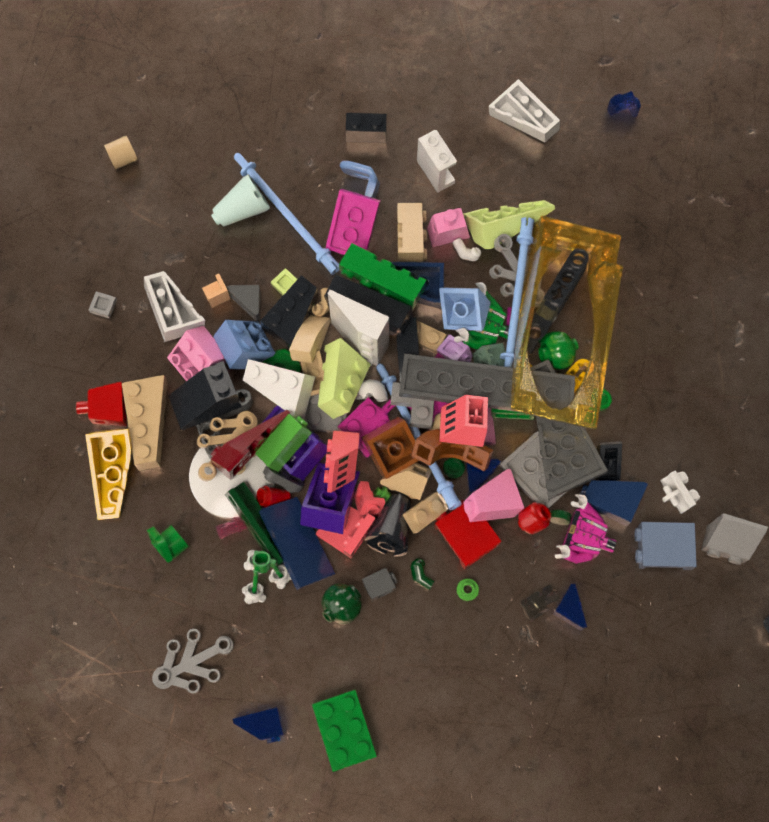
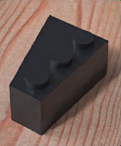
[260,275,318,350]

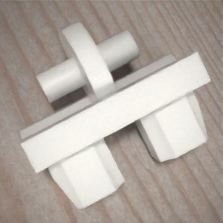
[660,471,700,514]

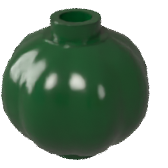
[321,583,362,625]

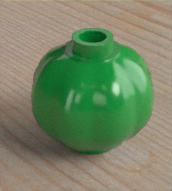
[538,331,579,370]

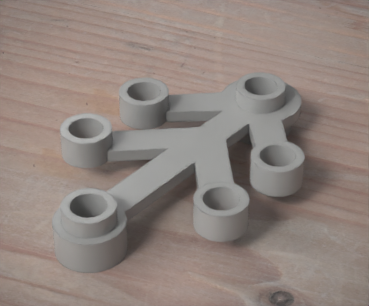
[489,234,545,308]
[152,629,234,694]

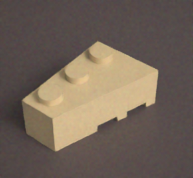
[397,203,427,262]

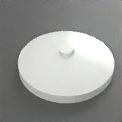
[189,433,275,519]

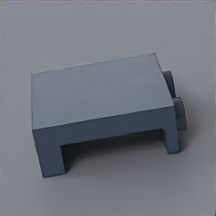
[634,522,697,570]

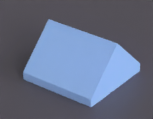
[439,288,490,331]

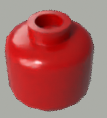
[518,502,551,535]

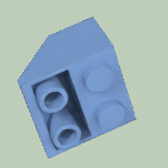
[213,320,275,369]

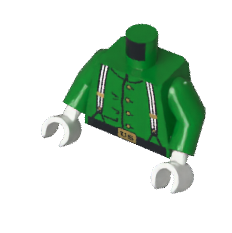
[454,282,509,350]

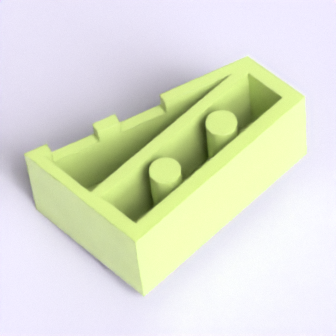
[318,338,371,419]

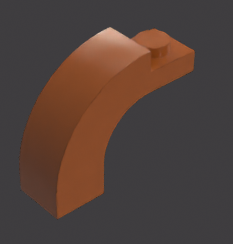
[412,429,494,471]

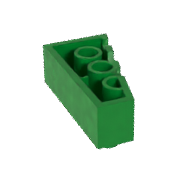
[339,243,426,311]

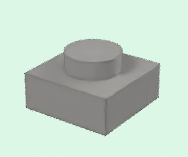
[89,291,117,319]

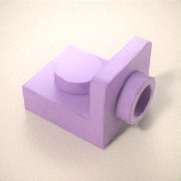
[437,334,473,362]

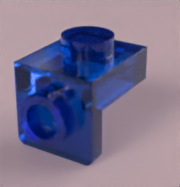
[607,91,641,118]

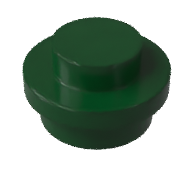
[443,458,465,479]

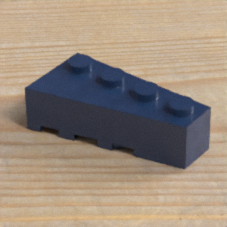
[371,262,444,309]

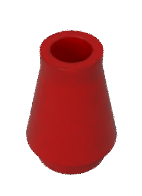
[256,486,290,508]

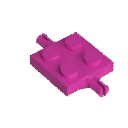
[337,397,395,458]

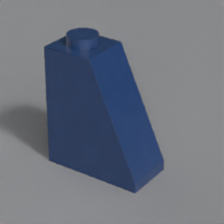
[580,480,648,526]

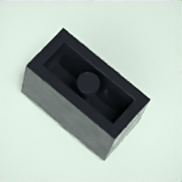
[346,113,387,143]

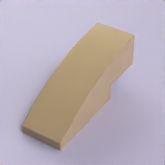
[289,315,331,363]

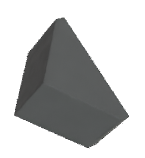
[227,285,261,322]

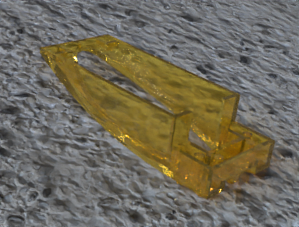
[511,215,623,430]

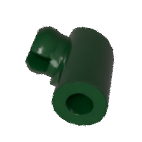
[410,558,435,590]

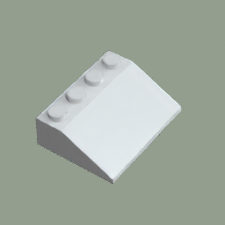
[328,290,389,366]

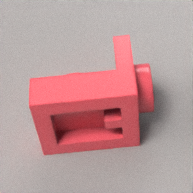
[354,481,385,516]

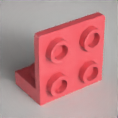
[316,507,375,559]

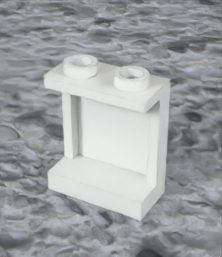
[417,130,457,193]

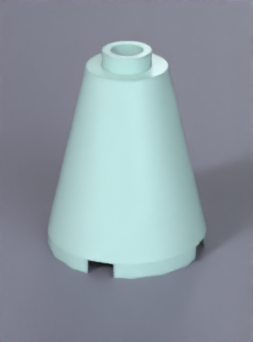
[211,174,270,227]

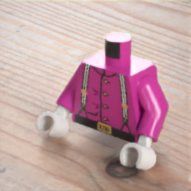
[555,494,617,564]

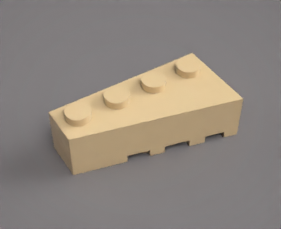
[122,375,168,471]

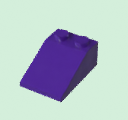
[262,405,327,480]
[300,463,360,534]

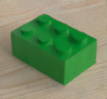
[312,690,377,772]

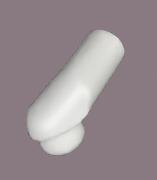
[452,238,481,261]

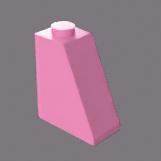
[463,469,524,522]

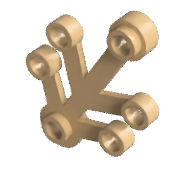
[197,411,257,482]

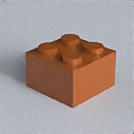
[361,417,419,479]

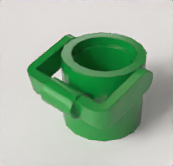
[147,525,189,564]

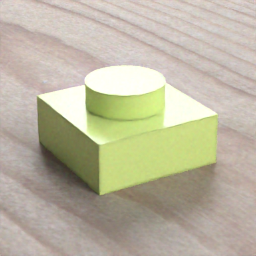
[271,268,297,296]

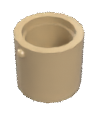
[104,136,138,169]

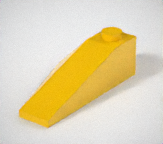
[85,429,132,520]

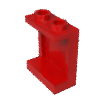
[434,500,502,570]

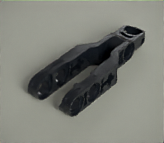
[514,248,588,362]

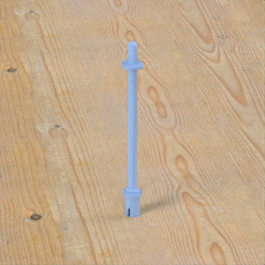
[234,153,339,275]
[500,217,534,368]
[376,363,462,510]

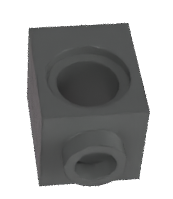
[362,568,398,602]

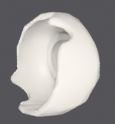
[355,379,388,402]

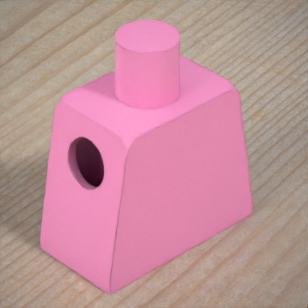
[427,208,470,248]

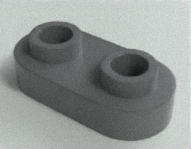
[263,465,305,493]

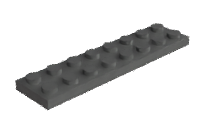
[399,354,575,419]

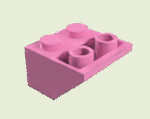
[167,326,226,381]

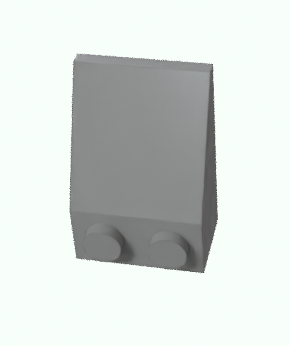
[701,513,768,565]

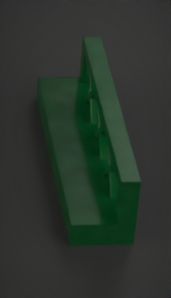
[225,482,283,565]

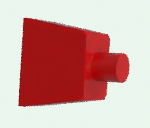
[76,382,127,427]

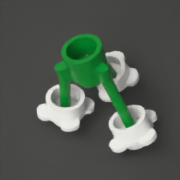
[242,550,292,604]

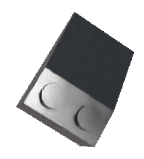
[168,361,242,431]

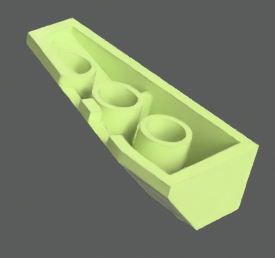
[463,200,555,249]

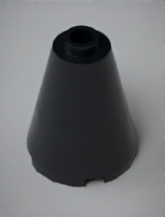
[365,493,411,556]

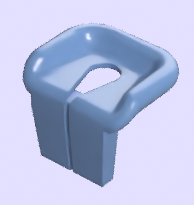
[340,161,380,199]

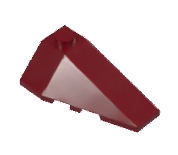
[211,410,290,480]

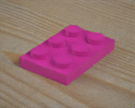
[325,188,381,255]

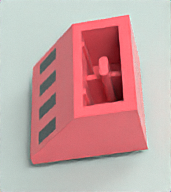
[439,395,488,447]
[324,431,359,493]

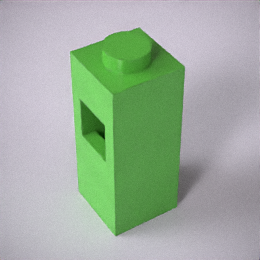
[255,414,312,472]

